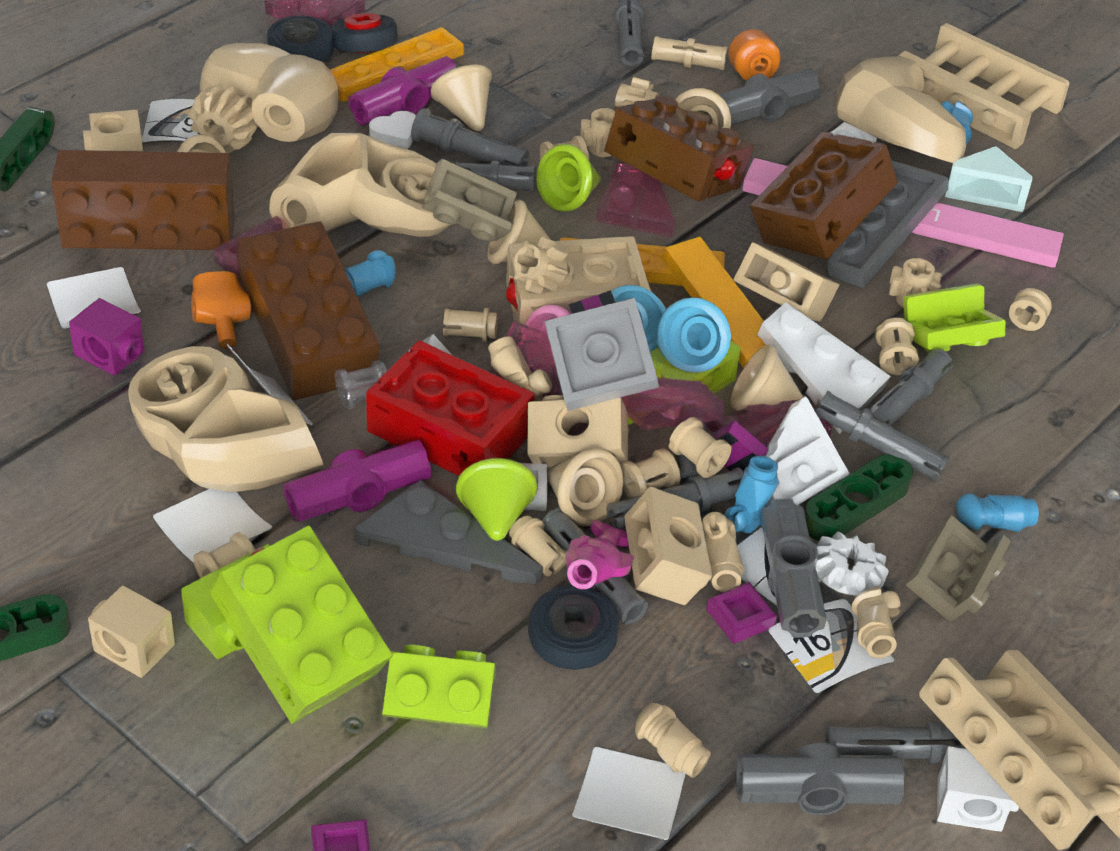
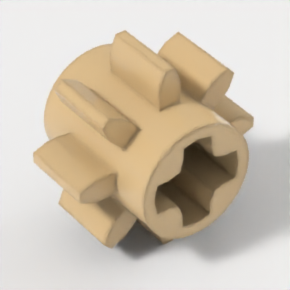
[614,77,660,111]
[580,108,615,157]
[513,237,568,294]
[889,258,942,308]

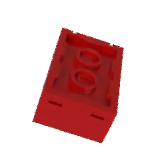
[366,340,535,476]

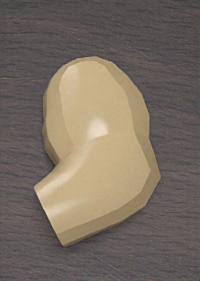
[200,43,338,142]
[834,56,966,163]
[269,133,452,237]
[128,346,324,492]

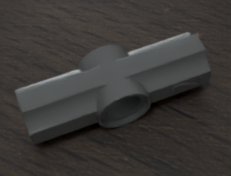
[719,68,821,125]
[761,499,826,638]
[736,743,905,816]

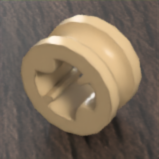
[1009,288,1052,331]

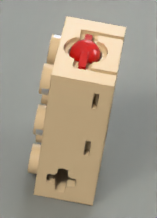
[506,236,651,339]

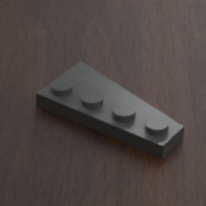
[827,160,948,288]

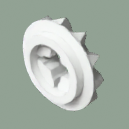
[816,532,889,596]

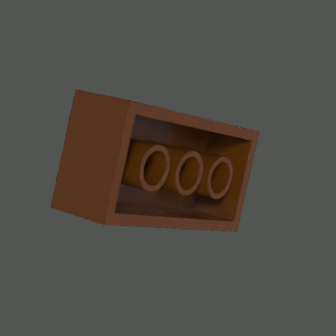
[51,150,235,251]
[237,221,380,401]

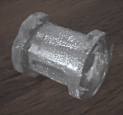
[335,360,387,410]

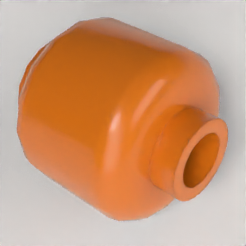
[728,29,781,81]

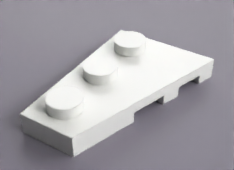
[757,302,891,434]

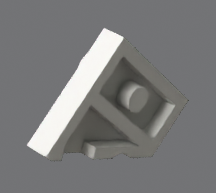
[765,396,849,507]

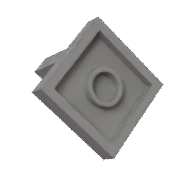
[544,298,659,411]

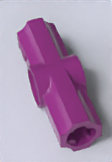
[349,56,456,126]
[283,440,431,522]

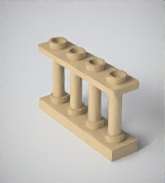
[898,23,1070,149]
[919,650,1120,850]

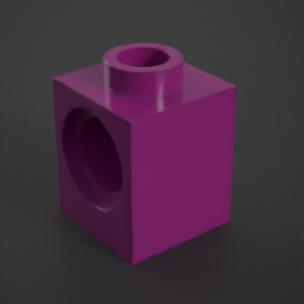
[69,298,145,376]

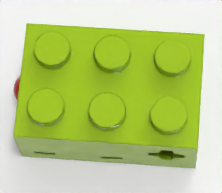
[210,525,393,724]

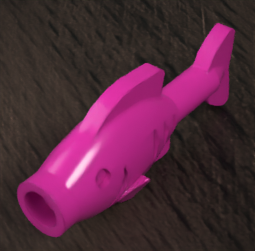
[565,520,634,589]

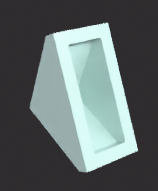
[945,146,1032,212]

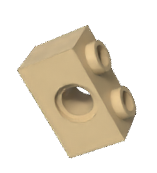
[733,242,840,322]
[528,395,628,469]
[624,486,712,605]

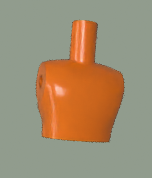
[191,271,251,349]

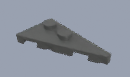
[354,480,543,585]

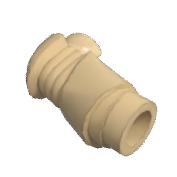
[488,337,552,401]
[702,512,744,592]
[851,586,900,658]
[635,703,711,778]

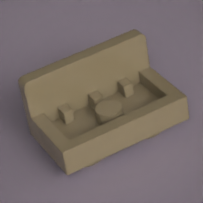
[422,159,517,241]
[905,515,1011,622]

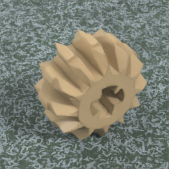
[188,83,257,153]

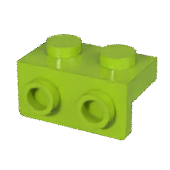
[904,283,1005,352]
[382,645,496,728]

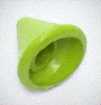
[536,144,601,212]
[456,458,537,541]

